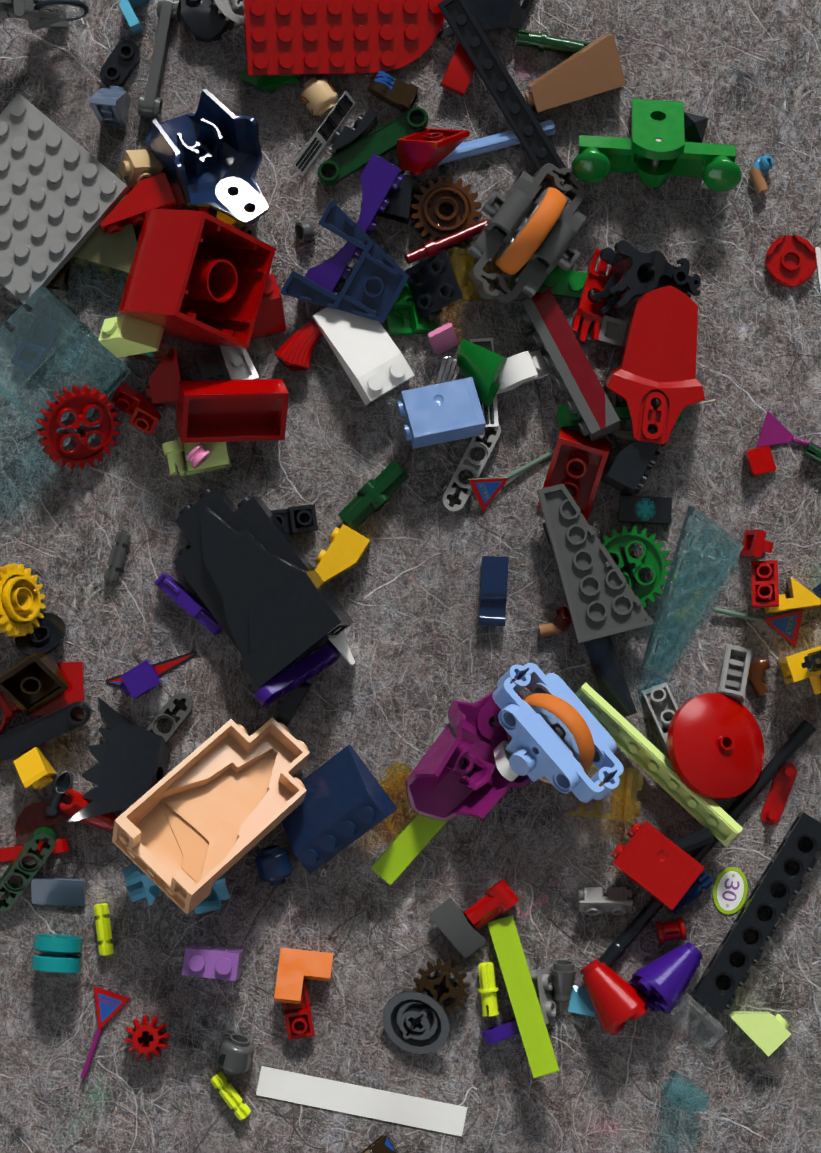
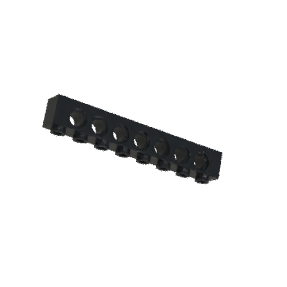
[691,812,821,1013]

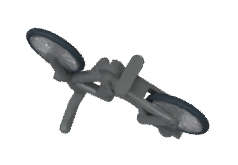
[0,0,89,32]

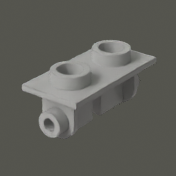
[578,887,633,915]
[529,968,556,1024]

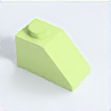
[98,315,164,358]
[728,1011,792,1057]

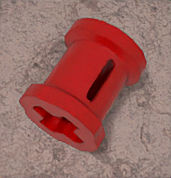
[655,917,687,945]

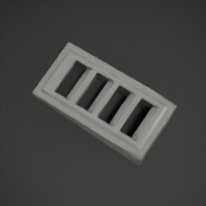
[716,644,752,703]

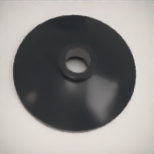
[15,613,66,656]

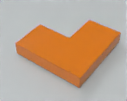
[274,948,333,1004]

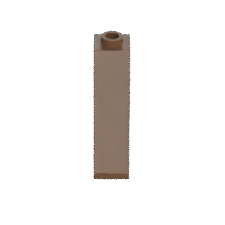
[525,33,626,113]

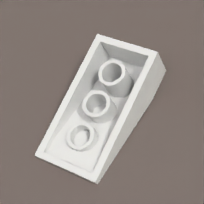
[312,307,415,405]

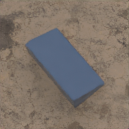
[31,877,87,906]

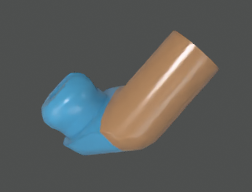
[749,155,774,194]

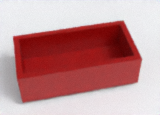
[176,379,289,443]

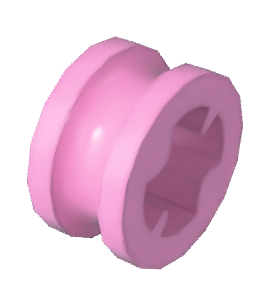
[185,443,211,469]

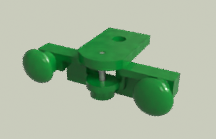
[572,99,742,192]

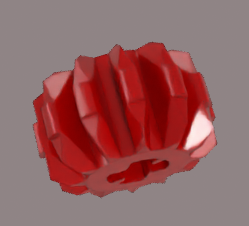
[124,1014,170,1061]

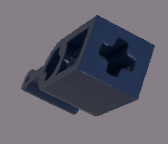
[479,556,509,626]

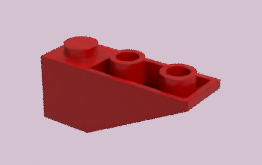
[100,172,176,234]

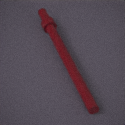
[404,197,538,264]

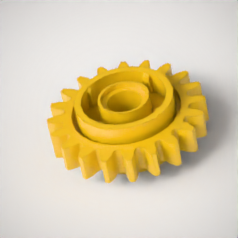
[0,563,46,637]

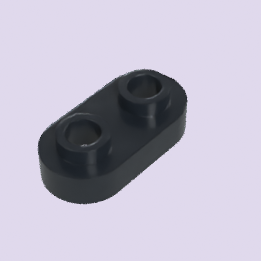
[100,40,141,88]

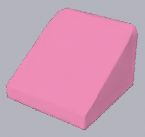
[428,323,458,355]

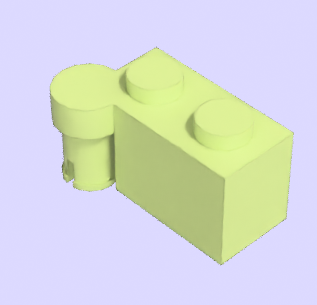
[162,438,232,477]

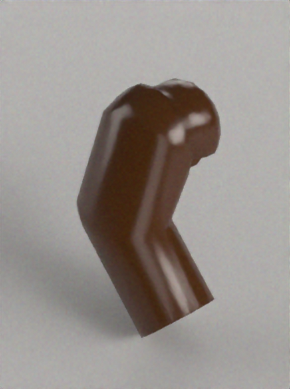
[747,657,770,698]

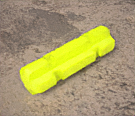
[93,903,114,956]
[210,1071,251,1121]

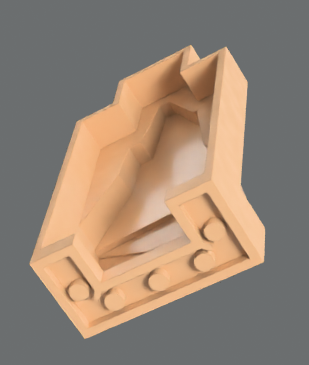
[112,717,310,915]

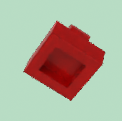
[740,529,774,558]

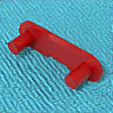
[761,762,797,825]

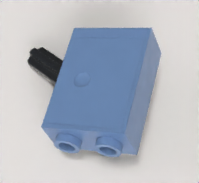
[397,356,486,449]

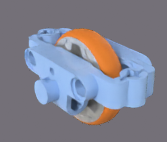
[492,663,624,803]

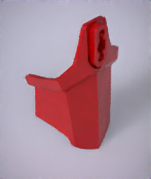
[603,285,705,444]

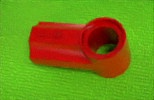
[464,879,520,930]

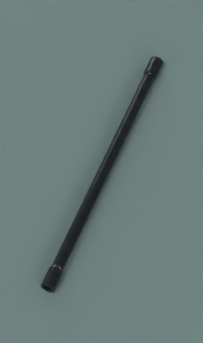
[598,720,816,968]

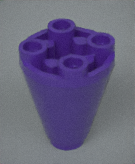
[629,942,703,1014]

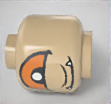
[301,77,339,118]

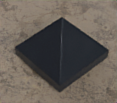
[684,112,708,143]

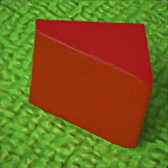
[744,446,776,478]

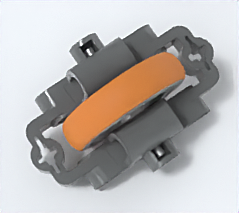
[467,164,586,304]

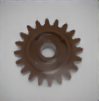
[411,175,482,248]

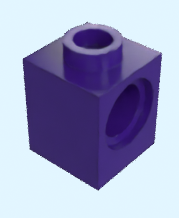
[119,660,163,699]

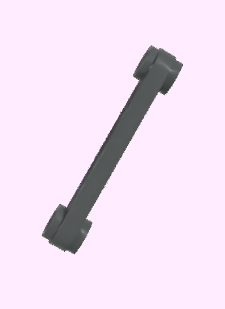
[138,0,181,119]

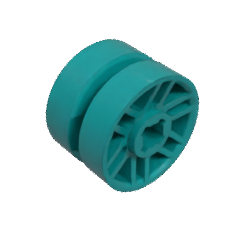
[31,934,83,973]

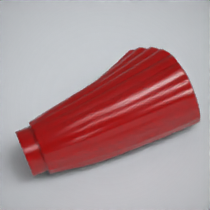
[274,319,323,371]
[59,788,118,831]

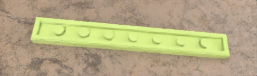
[575,683,743,847]

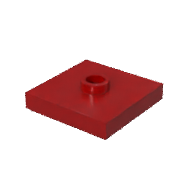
[31,662,85,716]

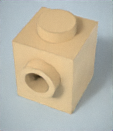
[119,149,163,187]

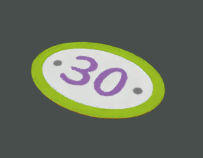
[713,867,748,915]

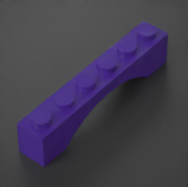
[305,153,403,307]

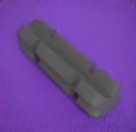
[104,531,131,583]

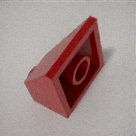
[397,128,470,175]
[251,273,286,340]

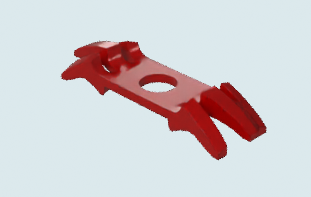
[572,249,612,343]

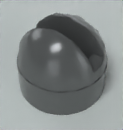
[295,221,316,242]

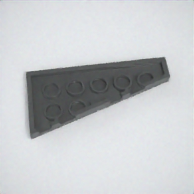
[537,484,655,644]

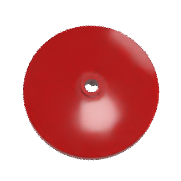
[667,693,764,800]

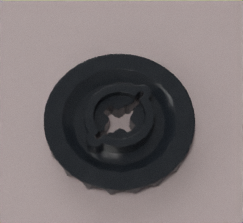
[383,989,451,1054]

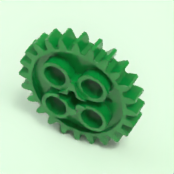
[602,526,673,608]

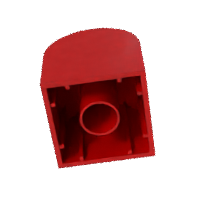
[117,209,276,349]

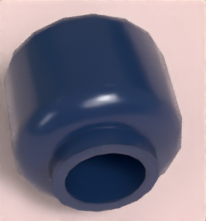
[255,845,293,886]

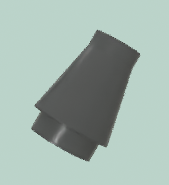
[551,960,577,1001]

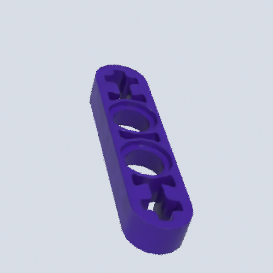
[254,643,341,707]

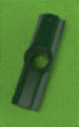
[338,461,410,530]

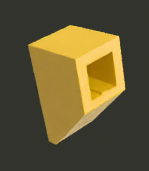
[13,747,57,790]

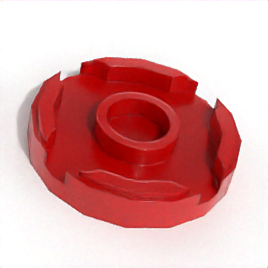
[765,235,817,287]

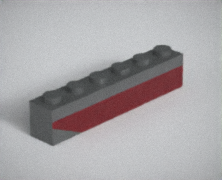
[520,288,620,442]

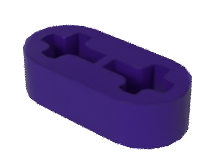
[481,1018,520,1045]

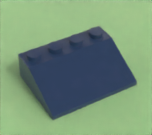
[281,744,398,874]

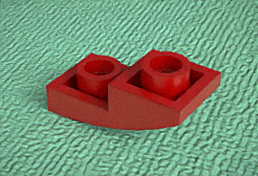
[440,41,475,96]
[111,381,161,436]
[751,560,779,608]
[283,979,315,1040]

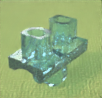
[660,1070,710,1116]

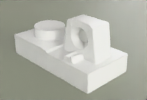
[216,345,259,380]

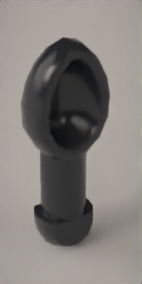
[44,771,73,819]

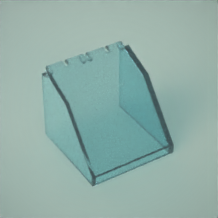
[0,285,132,445]

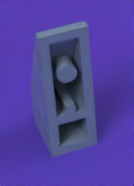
[90,86,131,128]

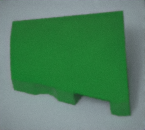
[382,282,438,337]
[457,339,507,407]

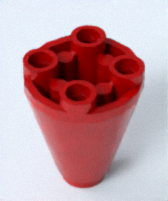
[580,958,648,1036]

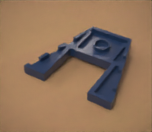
[280,201,410,323]

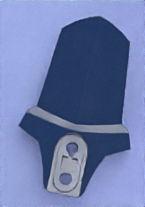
[145,88,269,225]

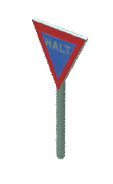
[468,452,552,512]
[713,607,803,647]

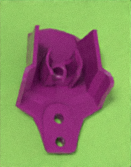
[405,688,531,820]

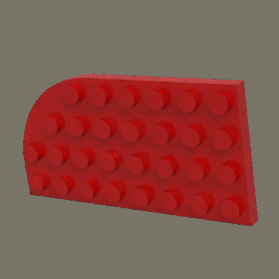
[243,0,444,76]

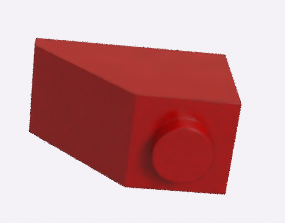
[145,348,183,408]

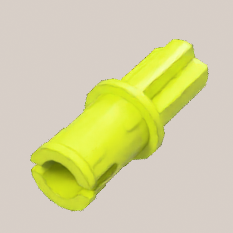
[478,962,499,1017]

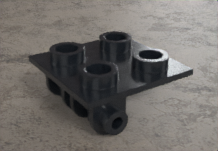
[405,249,463,319]

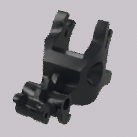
[591,240,701,315]

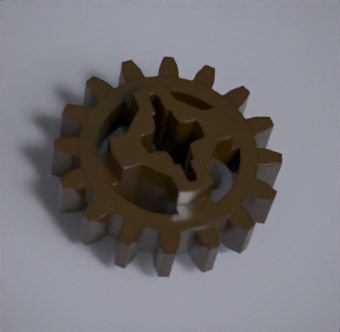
[412,958,470,1014]

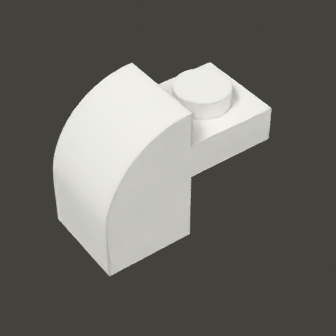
[496,350,550,394]

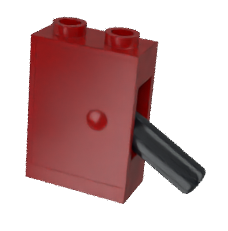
[610,821,714,910]

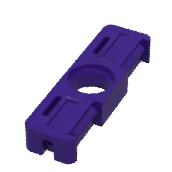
[154,572,223,636]

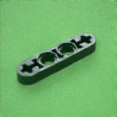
[0,827,56,913]

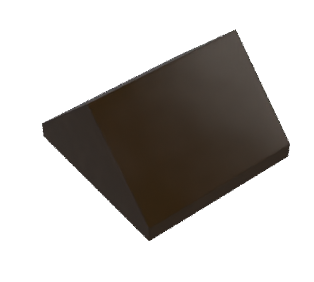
[0,652,69,716]

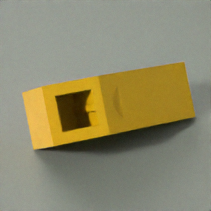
[315,524,371,584]

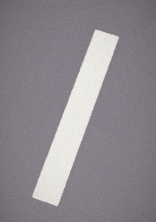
[256,1066,468,1136]

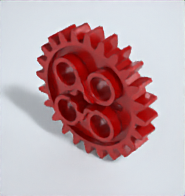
[36,385,121,470]

